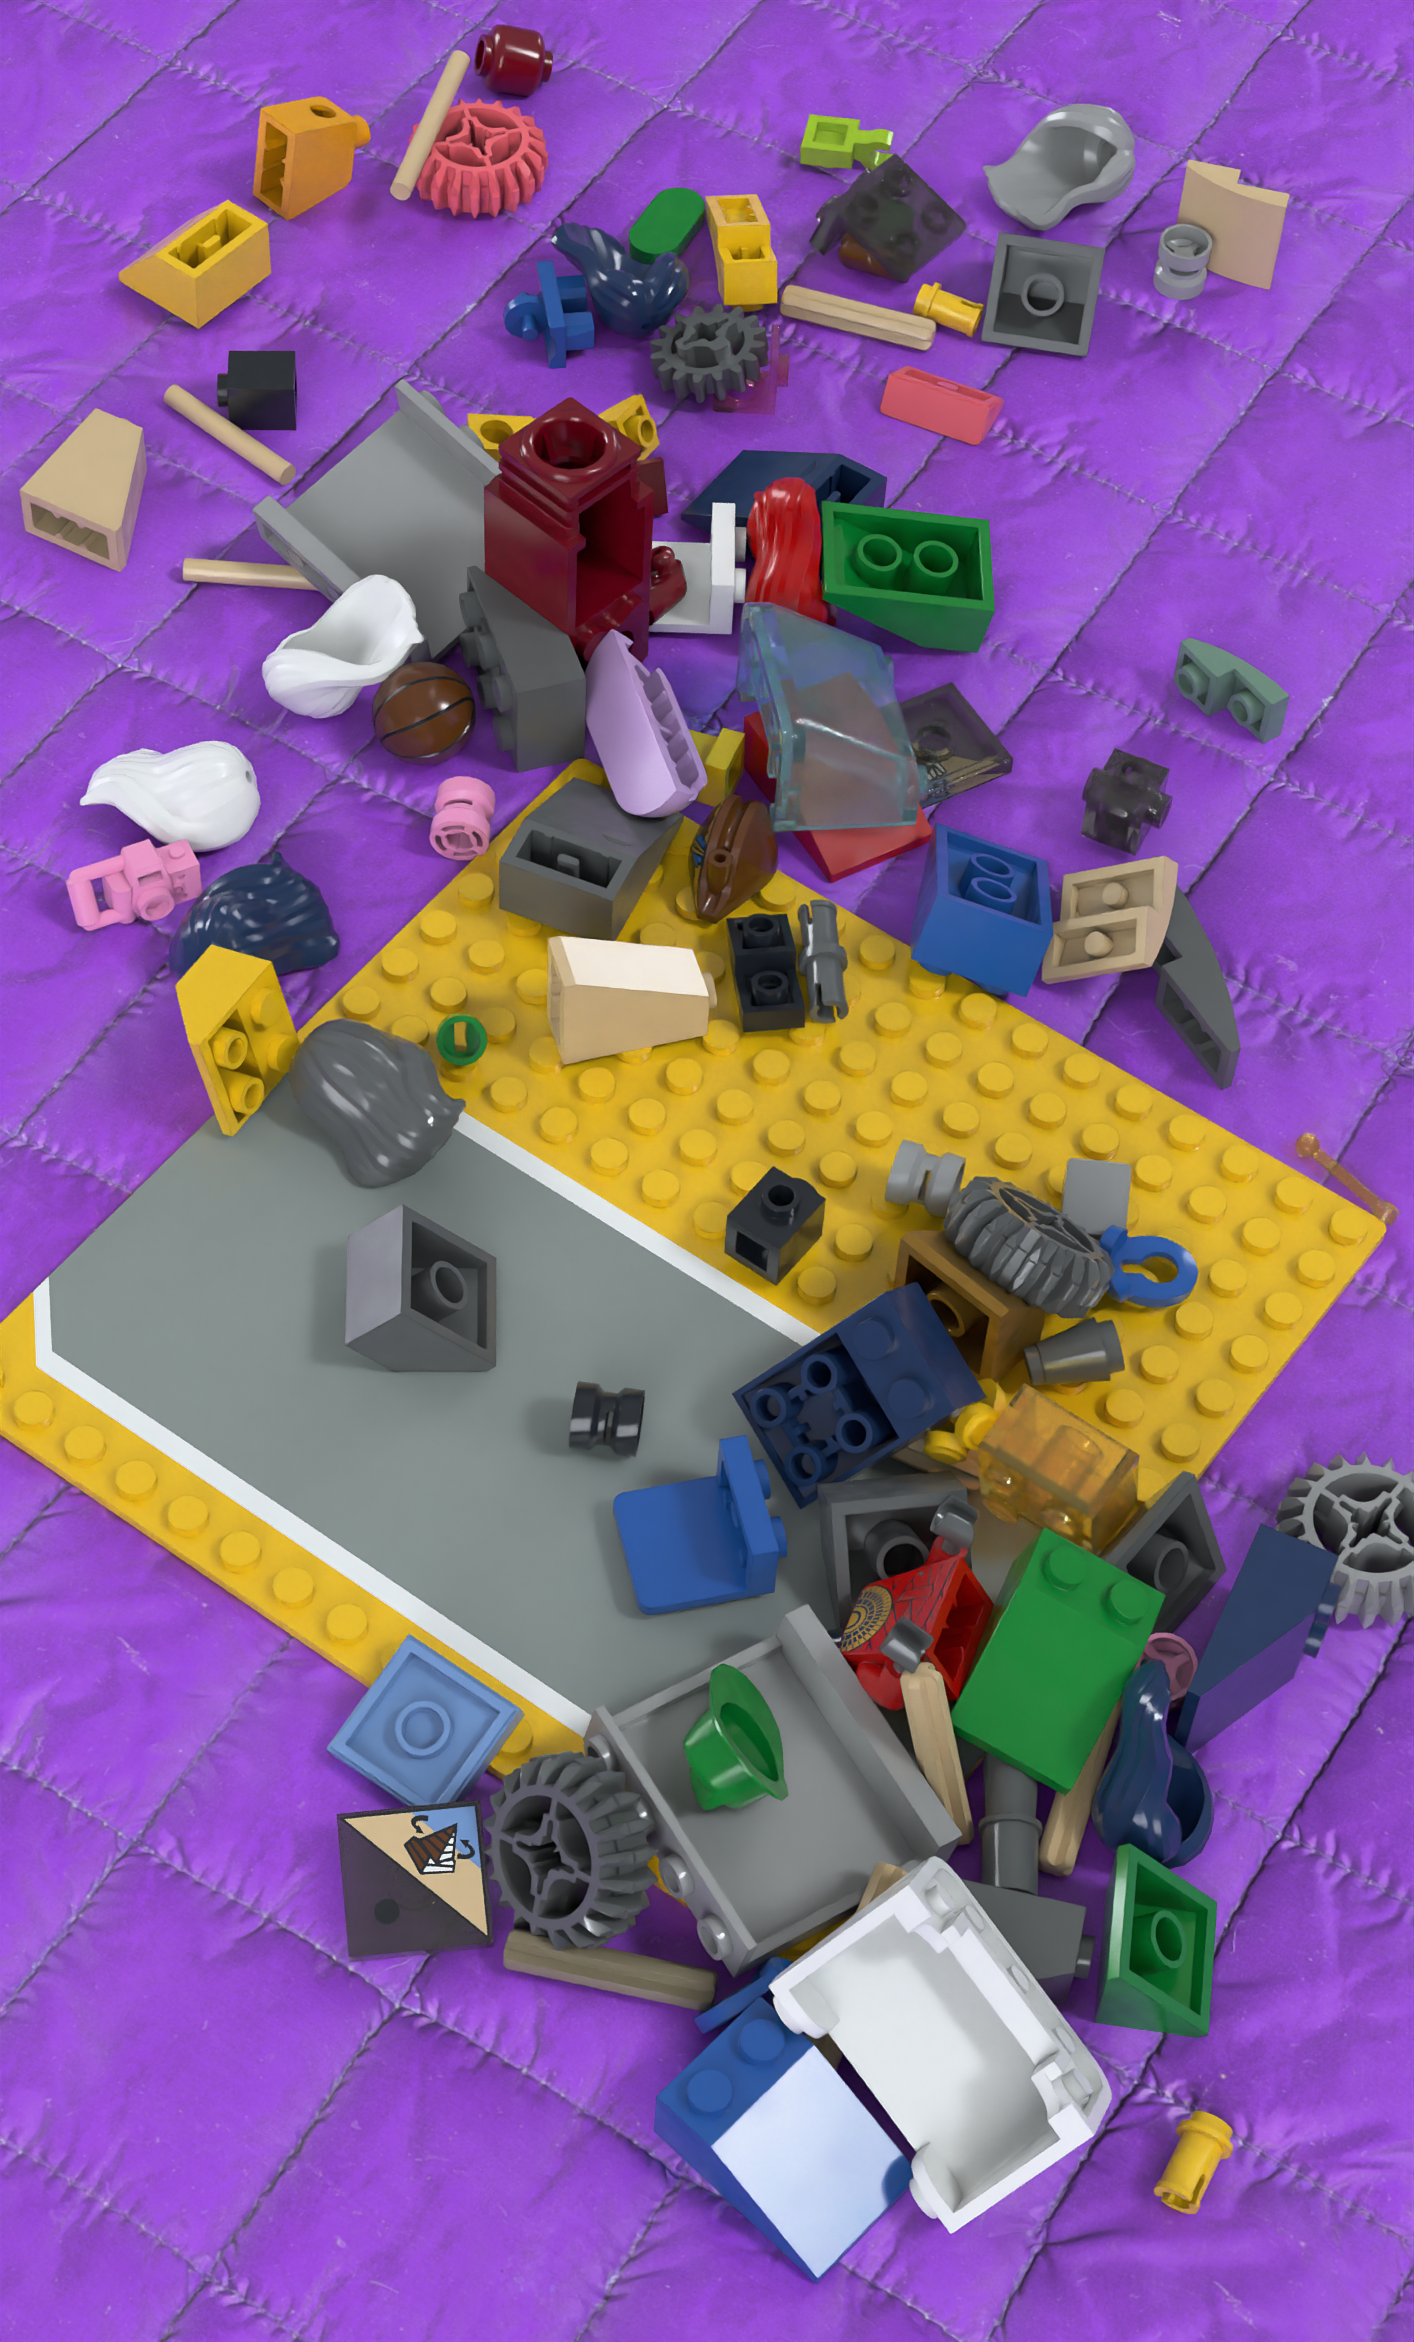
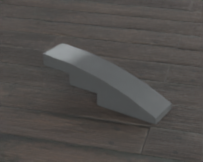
[1152,856,1241,1090]

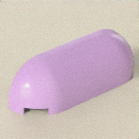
[585,629,707,818]

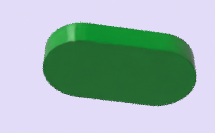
[628,187,705,264]

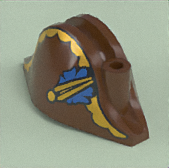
[688,793,778,924]

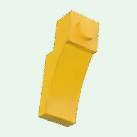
[705,194,777,312]

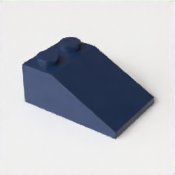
[1173,1524,1343,1755]

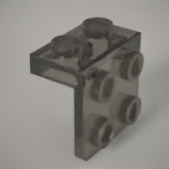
[809,153,966,281]

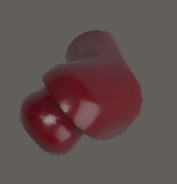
[649,546,687,626]

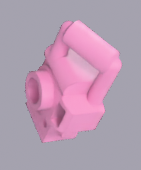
[66,839,202,931]

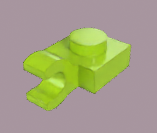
[800,114,894,174]

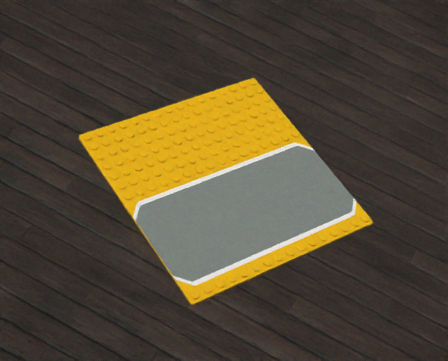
[0,759,1386,1962]

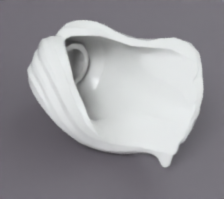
[262,574,424,718]
[80,741,261,852]

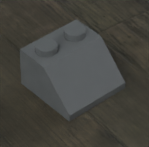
[981,232,1105,357]
[345,1204,496,1371]
[817,1470,972,1629]

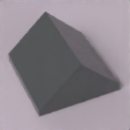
[1097,1471,1227,1635]

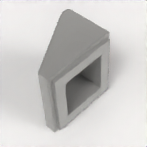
[1061,1158,1131,1241]

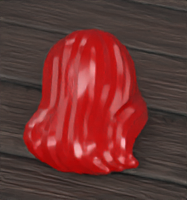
[744,477,837,647]

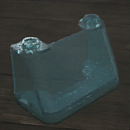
[735,602,928,832]

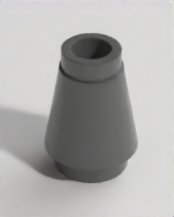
[1023,1317,1125,1386]

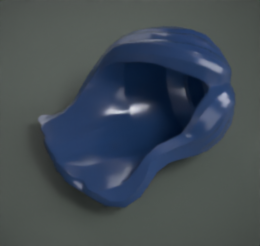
[551,222,690,339]
[168,851,340,980]
[1091,1658,1214,1869]

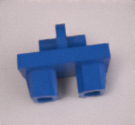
[503,260,594,369]

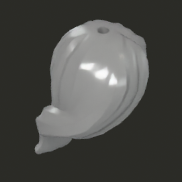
[982,104,1136,231]

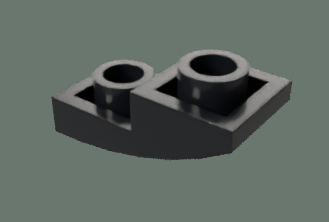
[726,913,805,1032]

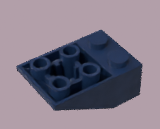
[681,450,887,581]
[732,1282,987,1509]

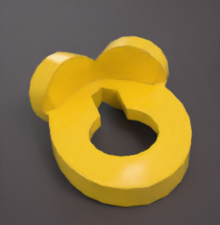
[923,1378,1007,1464]

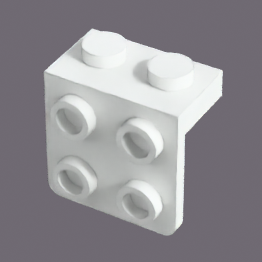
[649,503,746,634]

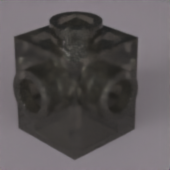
[1081,748,1173,856]

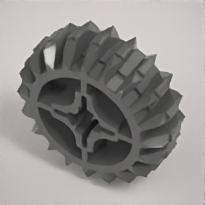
[942,1176,1115,1319]
[482,1751,659,1951]

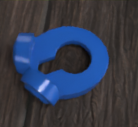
[1099,1225,1198,1307]
[693,1956,794,2034]

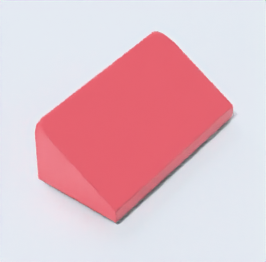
[880,365,1004,445]

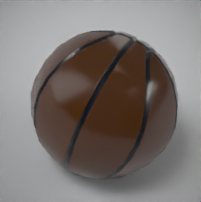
[372,662,476,765]

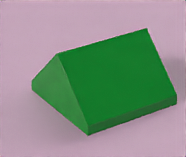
[1094,1843,1217,2038]

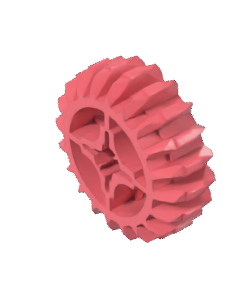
[407,97,548,219]

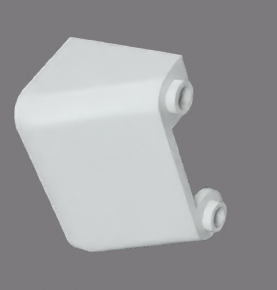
[768,1856,1112,2234]

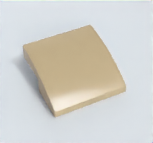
[1177,159,1290,290]
[1041,856,1178,984]

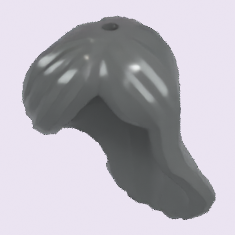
[289,1018,466,1187]

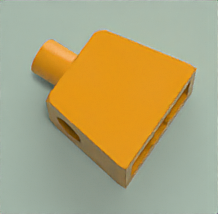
[253,96,371,221]

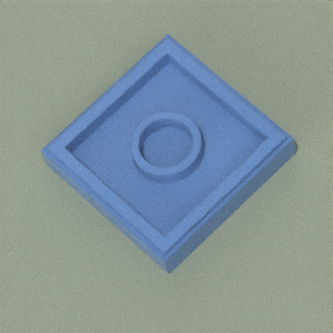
[326,1634,525,1810]

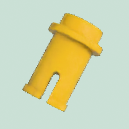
[913,282,985,338]
[1153,2111,1234,2214]

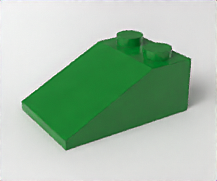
[819,501,995,653]
[949,1527,1166,1796]

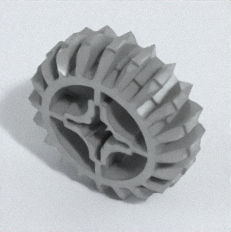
[1275,1451,1414,1630]

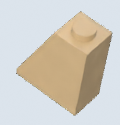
[19,408,147,572]
[547,936,717,1065]

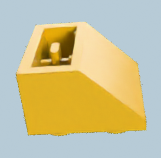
[118,200,271,329]
[175,945,300,1137]

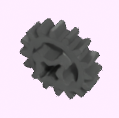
[650,304,769,403]

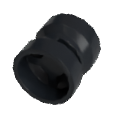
[569,1381,645,1457]

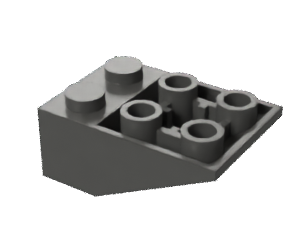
[459,566,586,773]
[499,777,684,941]

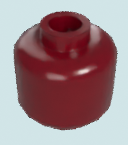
[474,24,553,97]

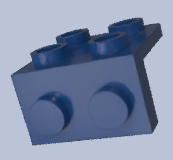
[613,1435,787,1615]

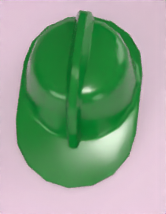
[683,1664,789,1810]

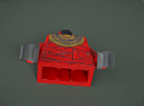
[827,1495,994,1711]

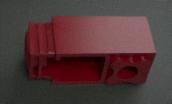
[484,397,654,674]

